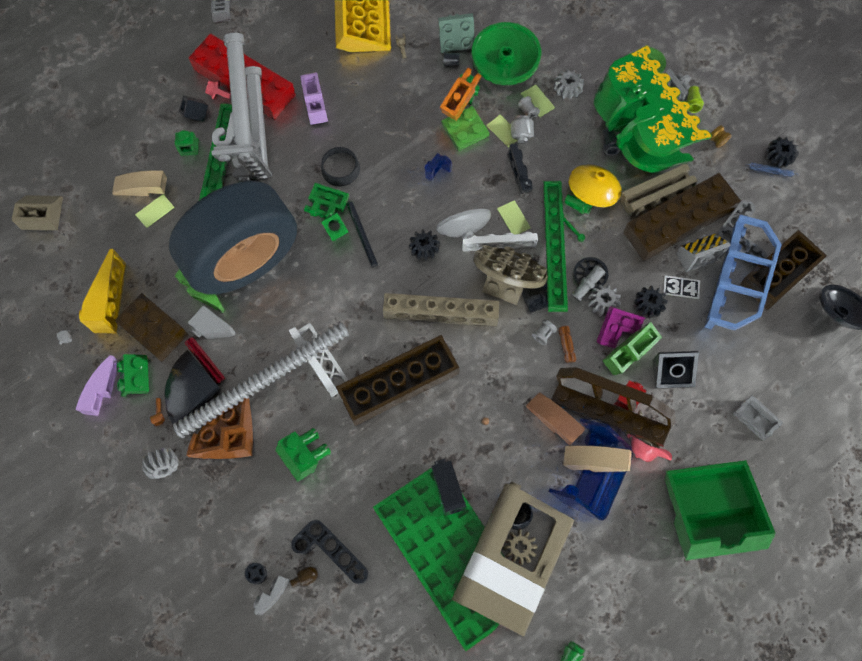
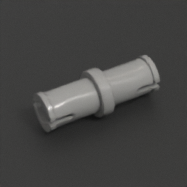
[571,265,606,301]

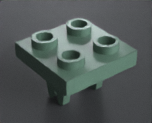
[438,13,475,53]

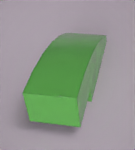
[175,269,225,313]
[602,322,662,376]

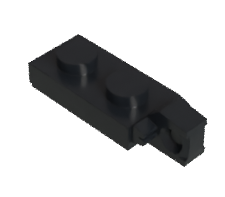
[507,143,533,194]

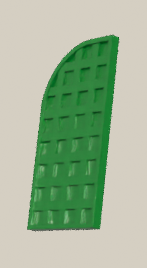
[373,468,505,651]

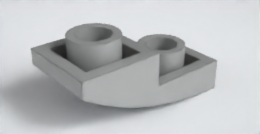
[253,576,290,615]

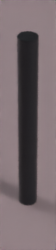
[346,201,378,268]

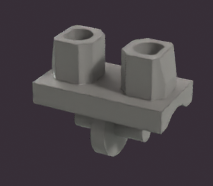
[666,68,691,101]

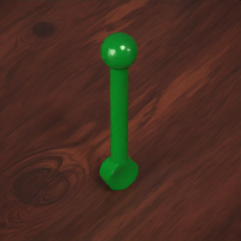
[563,213,585,242]

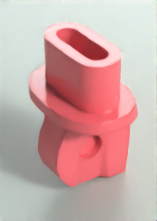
[205,80,231,99]

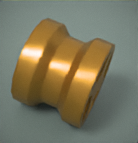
[709,125,732,148]

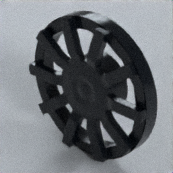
[573,257,609,291]

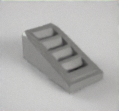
[211,0,231,22]

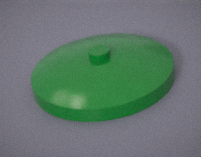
[472,22,541,85]

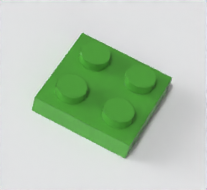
[442,106,490,151]

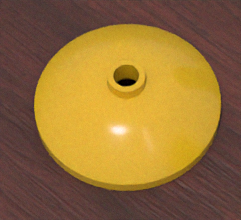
[568,164,622,207]

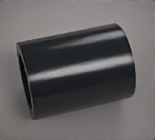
[444,53,460,66]

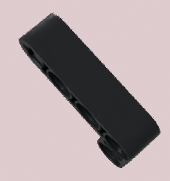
[291,520,370,585]

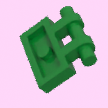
[304,183,349,223]

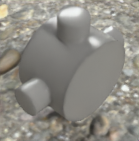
[57,329,72,345]

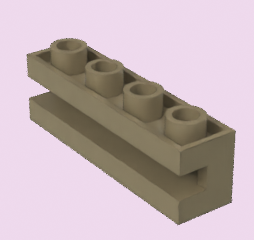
[619,163,698,218]

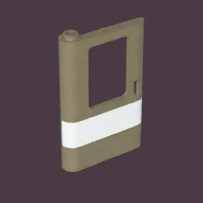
[452,482,574,637]

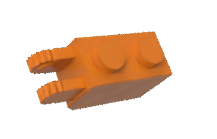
[440,68,481,121]

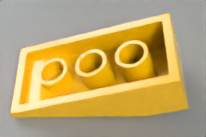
[79,249,126,333]

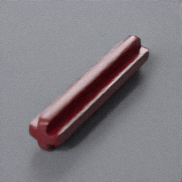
[185,337,225,384]

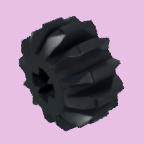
[765,136,799,168]
[409,229,440,261]
[634,285,668,319]

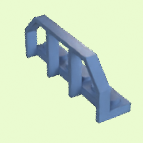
[704,215,782,331]

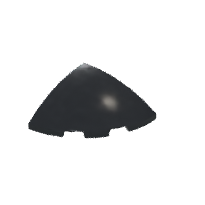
[164,350,221,425]

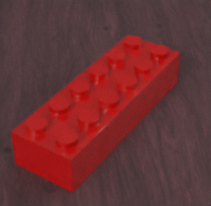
[188,33,296,120]

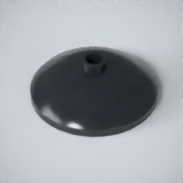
[819,284,862,330]

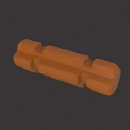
[558,326,576,363]

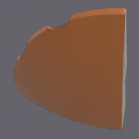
[187,398,253,459]

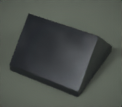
[652,351,699,388]

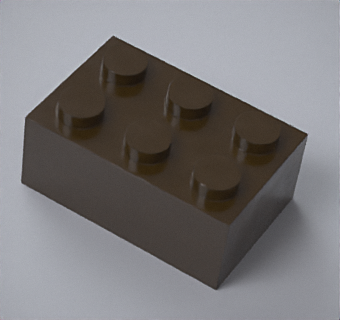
[114,293,189,362]

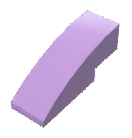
[300,72,328,125]
[76,355,119,416]

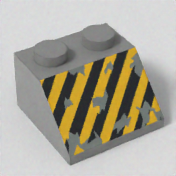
[676,234,731,272]

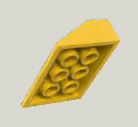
[335,0,391,52]

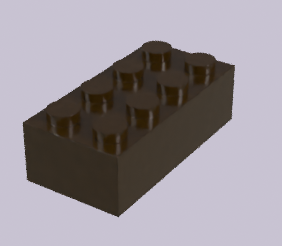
[740,229,827,311]

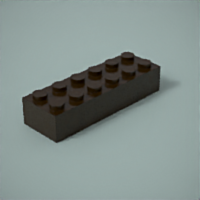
[623,172,741,261]
[336,334,460,426]

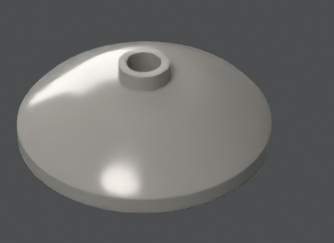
[436,209,491,239]

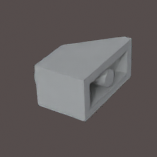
[188,306,236,340]

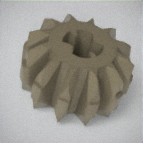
[502,530,538,566]

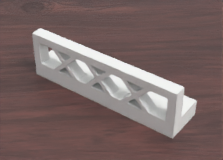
[289,323,348,397]

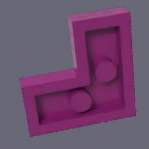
[596,306,645,349]

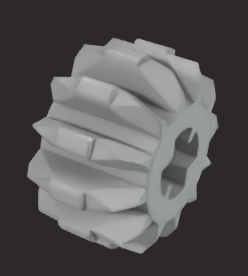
[554,69,584,100]
[588,284,621,317]
[142,448,178,480]

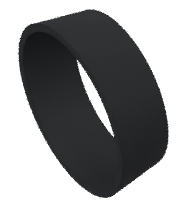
[321,147,360,186]

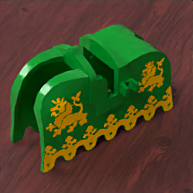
[593,45,712,173]

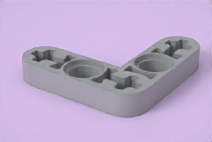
[717,200,767,266]

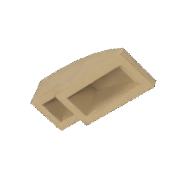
[112,171,167,196]
[563,446,632,472]

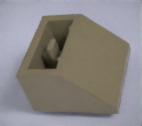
[12,195,63,230]

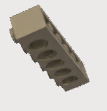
[383,293,499,327]

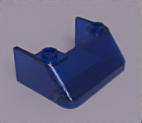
[548,418,633,521]

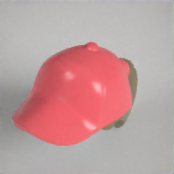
[625,411,672,462]

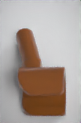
[150,398,165,427]

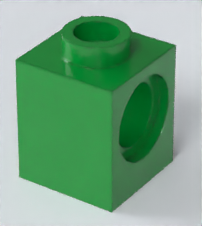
[321,212,349,241]

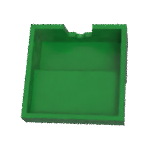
[664,460,776,560]

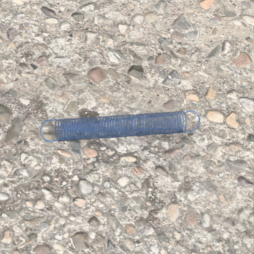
[746,163,799,177]

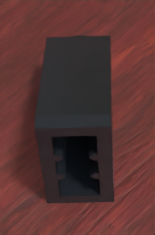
[431,459,466,516]

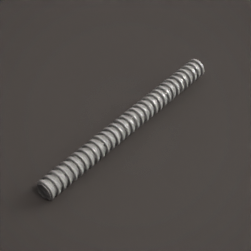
[173,321,349,438]

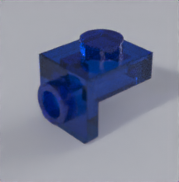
[424,153,452,181]

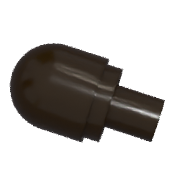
[289,566,318,589]

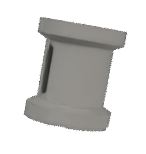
[517,96,540,119]
[532,319,557,345]

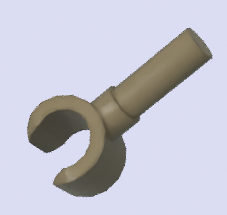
[396,33,406,58]

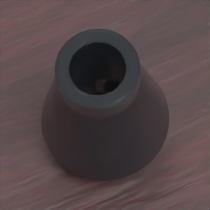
[603,129,620,156]

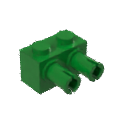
[275,428,331,482]

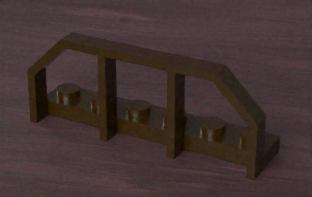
[551,367,675,447]

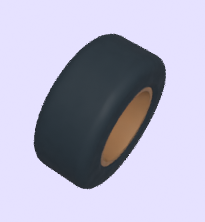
[169,181,297,295]

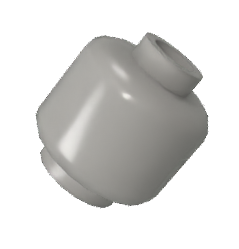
[511,115,534,143]

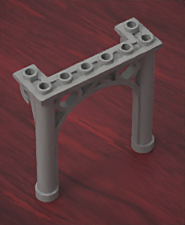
[212,33,272,182]

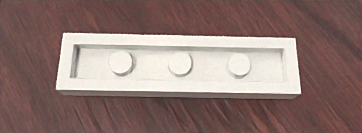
[462,232,538,252]

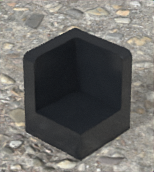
[179,95,208,121]

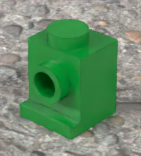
[175,130,199,156]

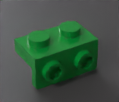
[116,354,149,397]

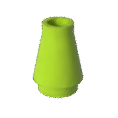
[686,86,704,113]

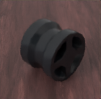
[245,562,267,585]

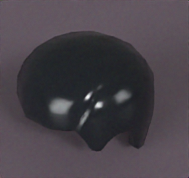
[511,502,533,530]

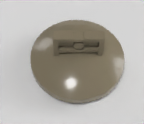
[473,245,548,305]

